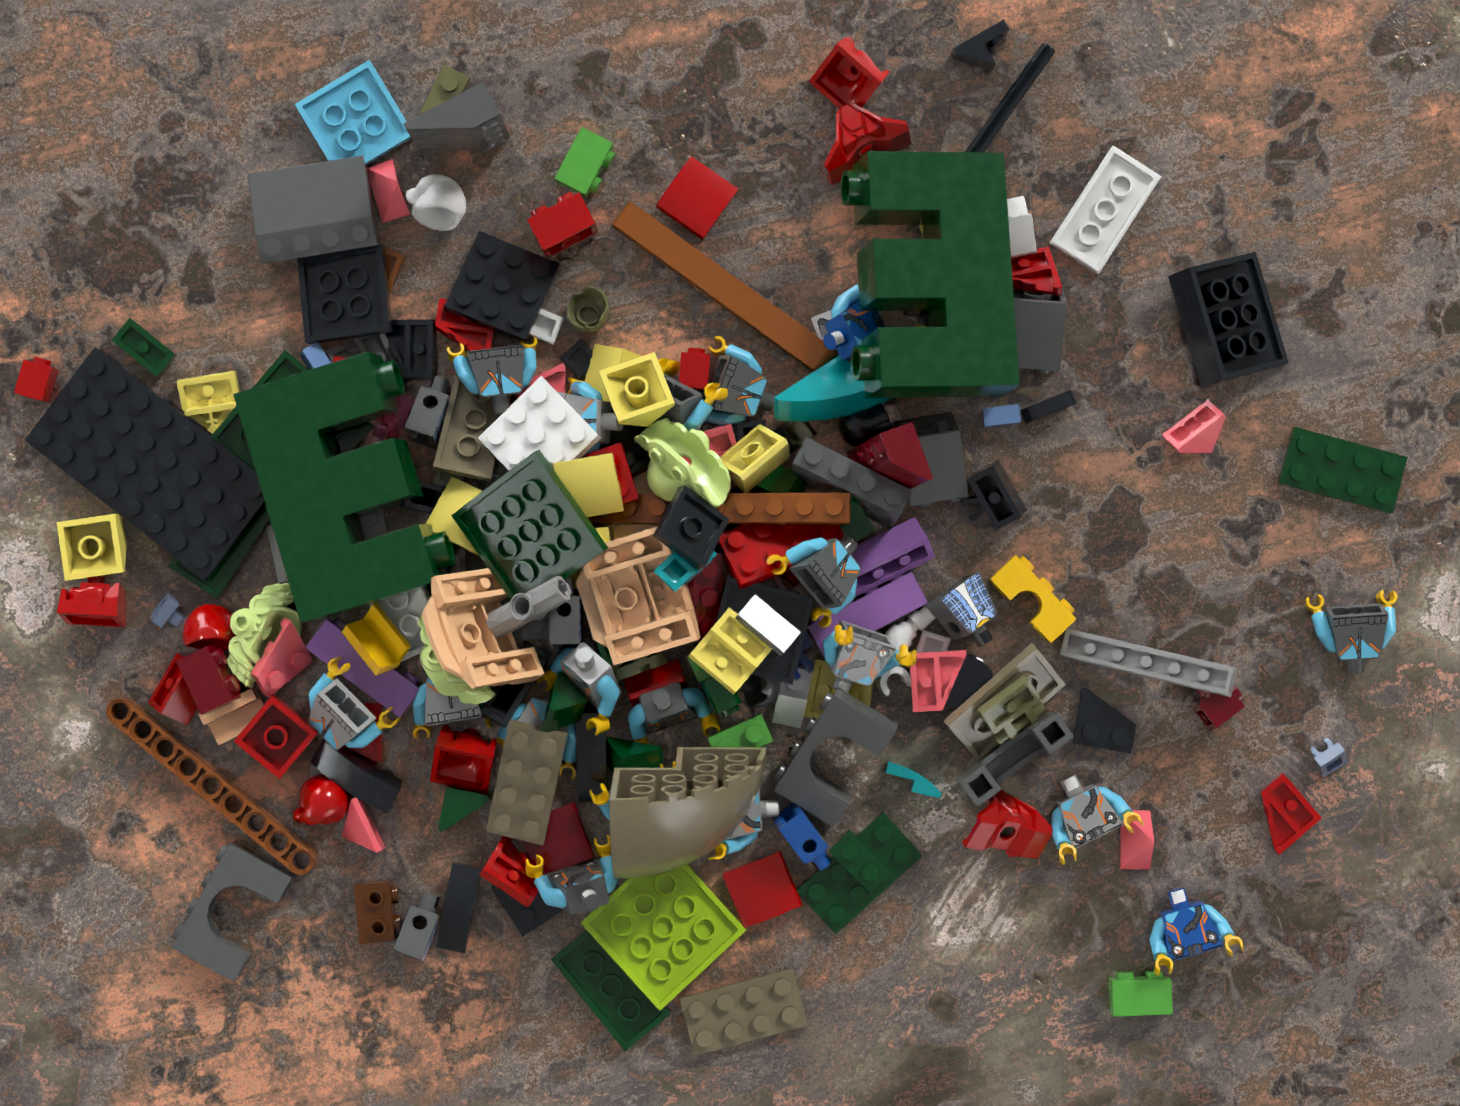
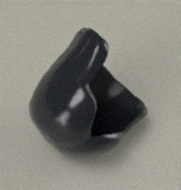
[839,403,892,447]

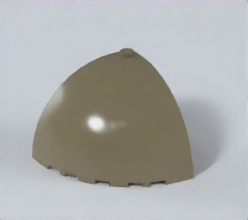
[609,747,767,879]

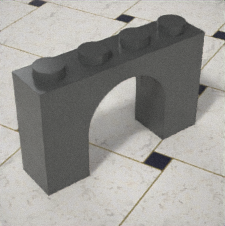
[790,437,912,529]
[774,687,898,827]
[954,710,1074,807]
[172,842,296,982]

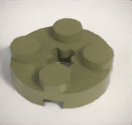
[610,651,668,681]

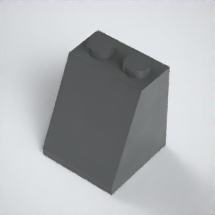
[1013,287,1067,374]
[894,412,968,508]

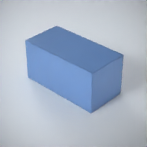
[300,342,331,370]
[981,404,1021,428]

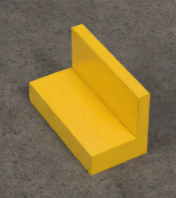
[342,603,411,676]

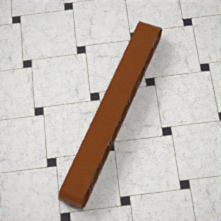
[612,201,838,372]
[106,698,318,875]

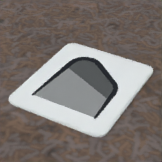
[811,310,832,340]

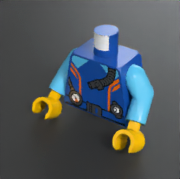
[823,284,886,360]
[1149,888,1244,976]

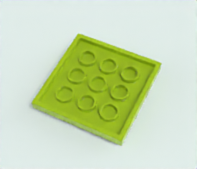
[580,864,746,1011]

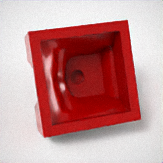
[808,36,890,108]
[57,575,126,628]
[430,724,497,794]

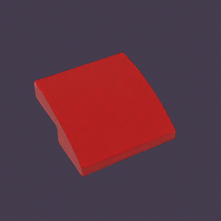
[655,156,739,240]
[722,850,802,928]

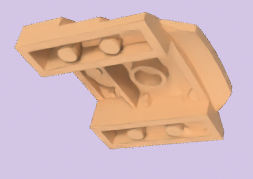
[575,526,701,665]
[422,568,544,689]

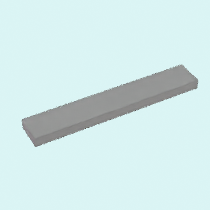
[1059,628,1238,697]

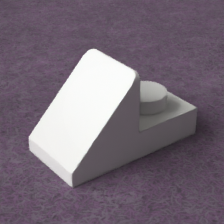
[1007,196,1037,258]
[772,668,813,728]

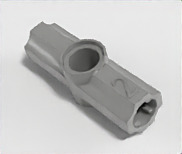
[486,576,572,638]

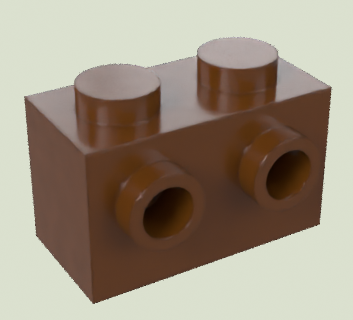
[354,879,402,944]

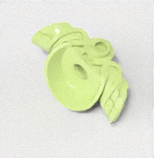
[634,418,731,509]
[227,583,302,688]
[417,614,495,705]

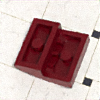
[522,802,595,875]

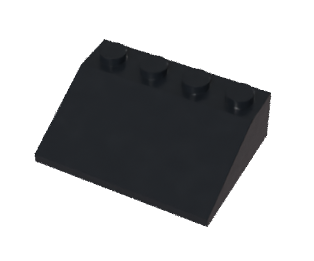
[1168,252,1289,388]

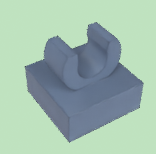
[150,592,185,628]
[1311,738,1348,778]

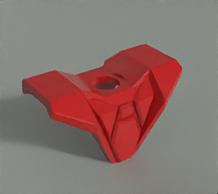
[824,103,912,186]
[962,789,1052,859]

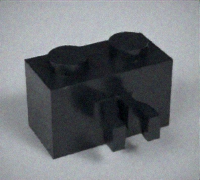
[960,459,1027,530]

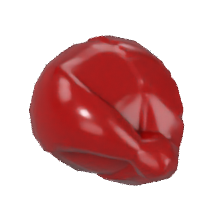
[182,604,236,651]
[293,774,351,825]

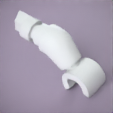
[875,605,935,697]

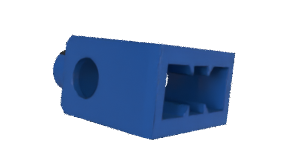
[772,802,832,871]

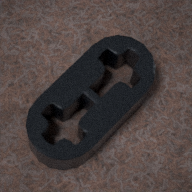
[1020,390,1077,424]

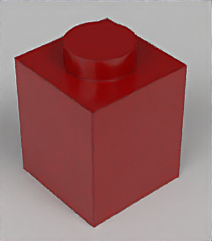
[679,348,711,392]
[14,356,59,403]

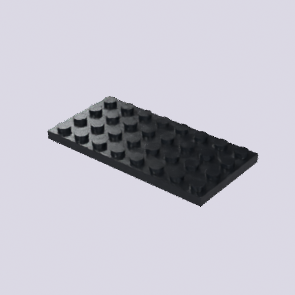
[25,347,266,581]

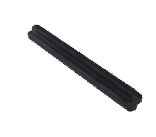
[965,43,1055,152]

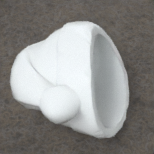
[406,174,466,231]

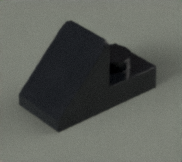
[951,19,1010,70]

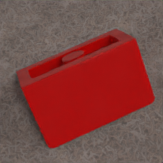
[148,653,198,725]
[623,659,688,707]

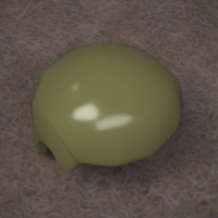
[566,286,610,333]

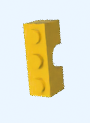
[988,555,1076,643]

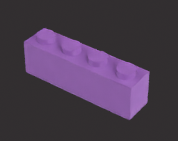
[852,517,935,597]
[807,571,928,658]
[305,618,421,717]

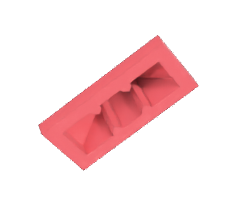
[366,159,410,223]
[1162,400,1226,453]
[342,797,386,853]
[1120,810,1154,870]

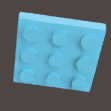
[295,60,412,166]

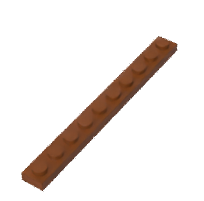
[588,493,851,525]

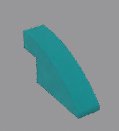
[774,355,890,421]

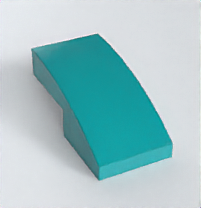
[654,551,717,593]
[884,761,942,798]

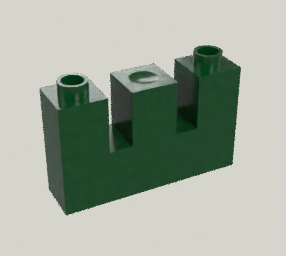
[841,151,1020,398]
[233,351,456,623]

